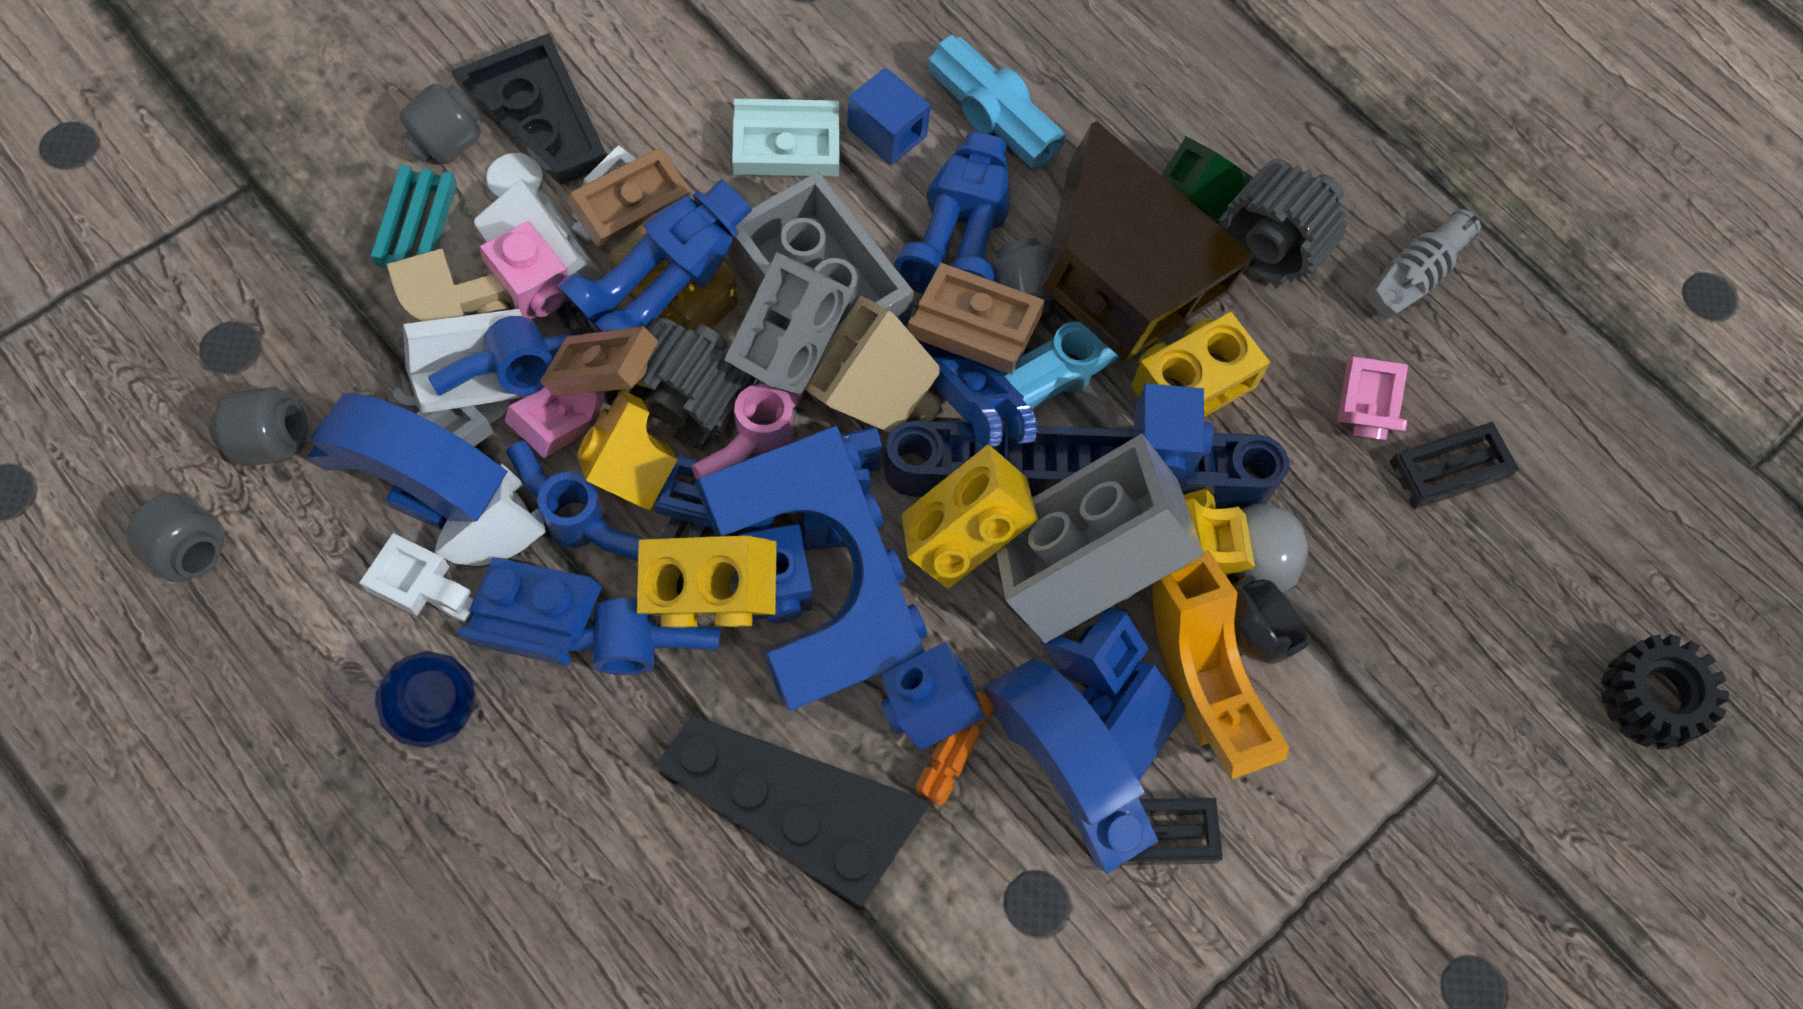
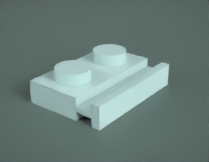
[732,99,839,177]

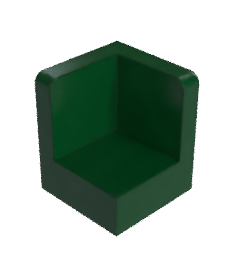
[1161,136,1253,219]

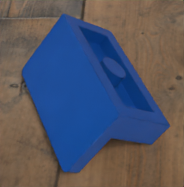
[1082,661,1185,781]

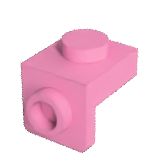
[480,220,568,319]
[1337,356,1408,440]
[505,387,605,458]

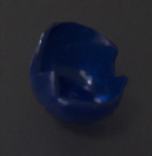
[375,650,476,748]

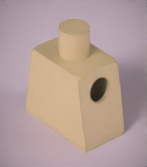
[805,295,940,433]

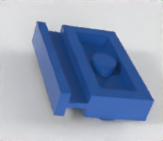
[457,557,602,667]

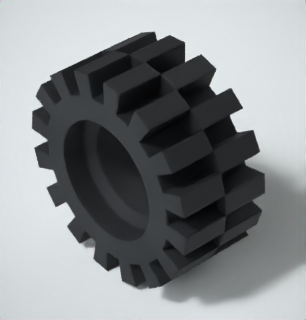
[1601,634,1729,750]

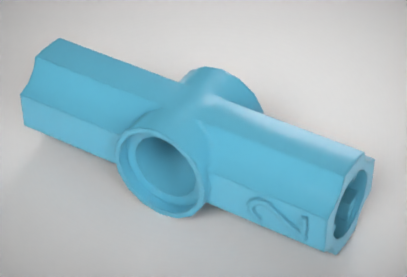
[927,35,1066,169]
[997,321,1121,409]

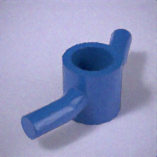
[428,316,574,396]
[506,441,644,561]
[568,599,720,675]

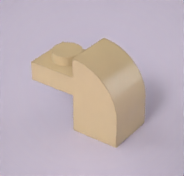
[387,248,514,323]

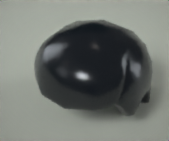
[1233,575,1309,664]

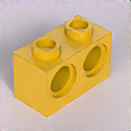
[1131,312,1271,417]
[901,444,1038,589]
[637,536,777,628]

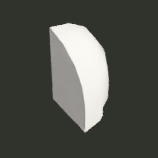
[434,464,546,566]

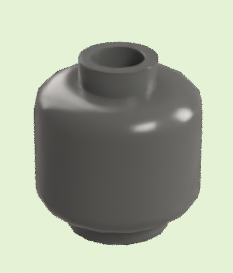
[400,84,482,164]
[992,238,1058,321]
[210,387,308,466]
[126,493,224,582]

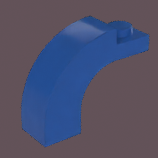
[307,393,508,521]
[983,658,1158,874]

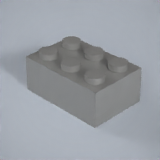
[728,171,914,343]
[996,434,1204,643]

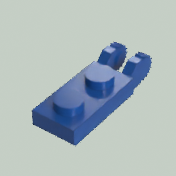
[932,356,1037,447]

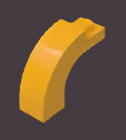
[1152,550,1289,780]

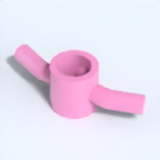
[691,383,806,479]

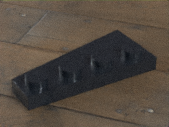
[655,715,931,910]

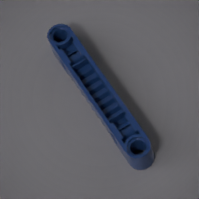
[883,421,1289,509]

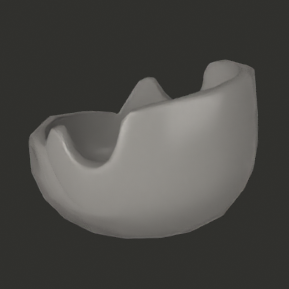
[1234,503,1308,593]

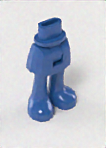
[893,131,1010,295]
[557,179,752,332]

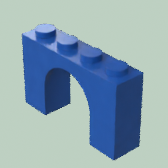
[694,426,927,711]

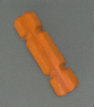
[916,691,993,806]

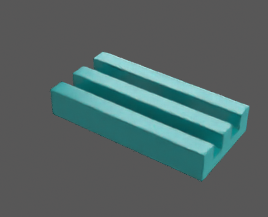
[371,165,457,268]

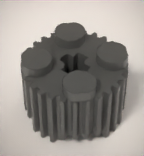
[1218,158,1347,288]
[624,318,756,449]

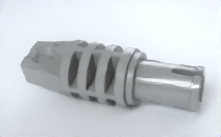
[1365,209,1481,320]

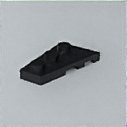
[451,33,607,185]

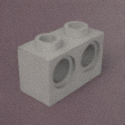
[724,252,854,395]

